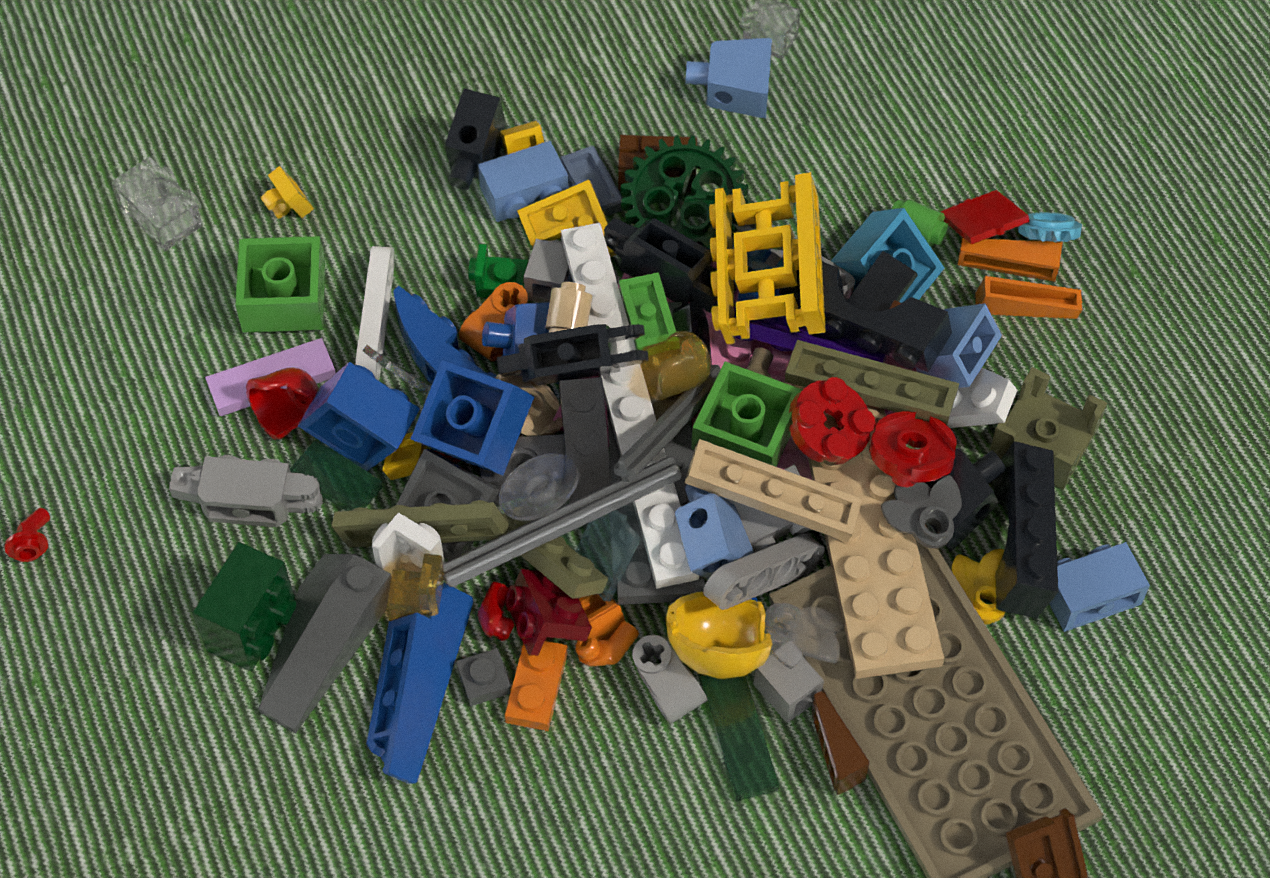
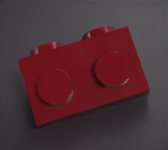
[506,569,592,656]

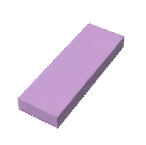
[205,338,336,416]

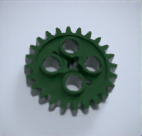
[621,135,749,253]

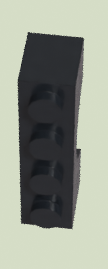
[779,261,952,372]
[994,441,1058,619]

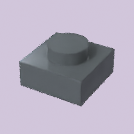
[456,648,511,706]

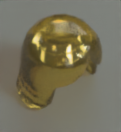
[640,331,711,401]

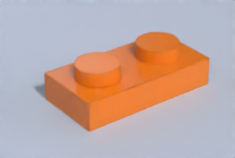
[505,641,568,731]

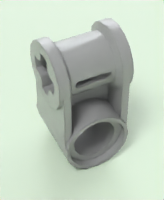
[632,635,708,725]

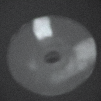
[499,453,579,521]

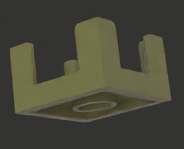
[989,367,1108,490]

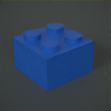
[411,360,534,476]
[298,362,420,471]

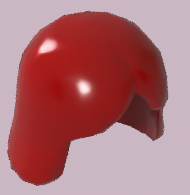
[246,367,319,440]

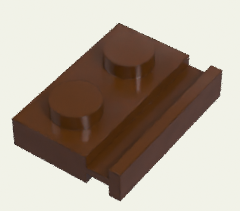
[1005,808,1089,878]

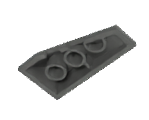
[258,554,395,734]

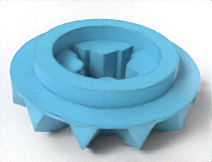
[1018,212,1082,242]

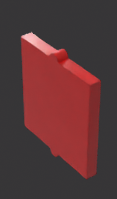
[940,190,1029,245]

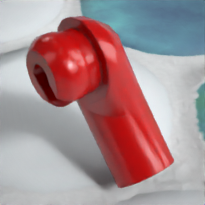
[478,582,514,641]

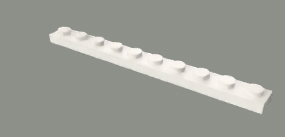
[561,223,699,589]

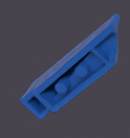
[367,579,474,784]

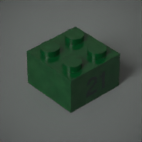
[192,541,296,672]

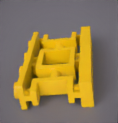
[709,172,826,344]

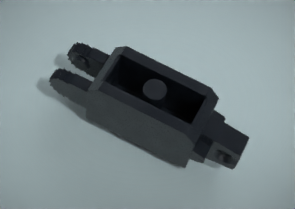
[604,218,736,314]
[497,324,649,385]

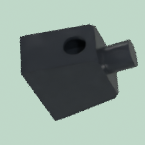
[445,88,507,190]
[924,448,1007,552]

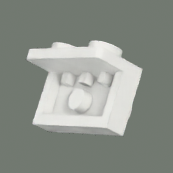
[372,512,445,583]

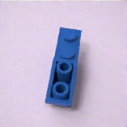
[393,286,497,384]

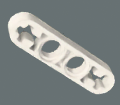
[356,246,394,381]

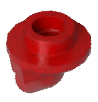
[4,508,50,562]

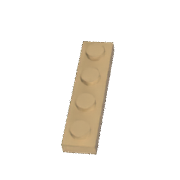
[684,439,862,542]

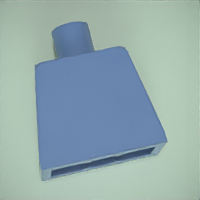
[685,38,772,118]
[675,484,754,579]

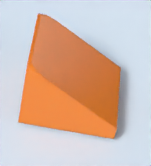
[579,591,626,640]

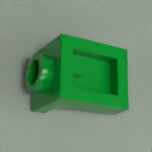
[468,244,528,298]

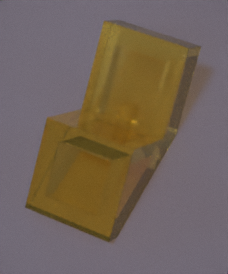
[386,554,444,621]

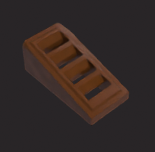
[811,691,870,795]

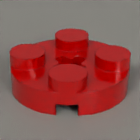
[789,377,876,465]
[869,411,956,488]

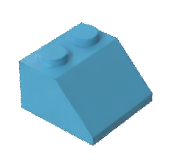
[831,208,944,303]

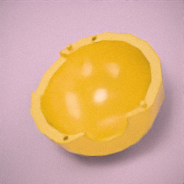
[666,592,772,679]

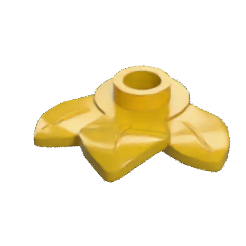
[951,549,1006,625]

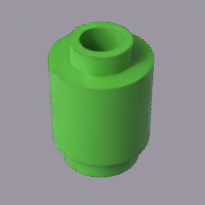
[891,199,948,248]

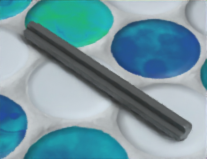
[440,456,682,587]

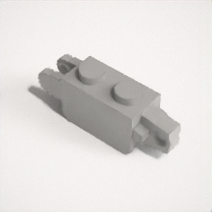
[169,455,323,527]

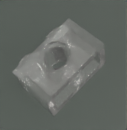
[111,157,203,252]

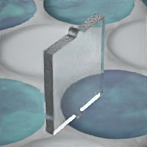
[363,345,431,395]

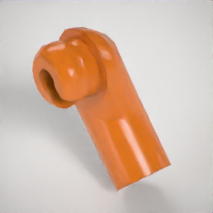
[575,621,639,667]

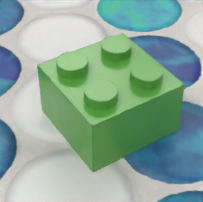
[235,236,325,333]
[691,361,803,467]

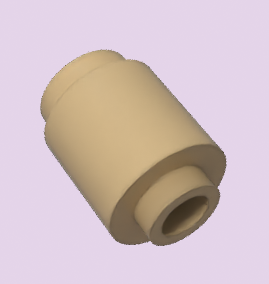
[545,282,593,332]

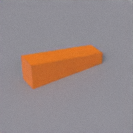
[957,238,1063,282]
[975,276,1082,319]

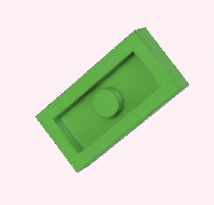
[619,272,679,354]

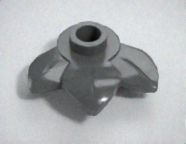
[881,475,962,548]

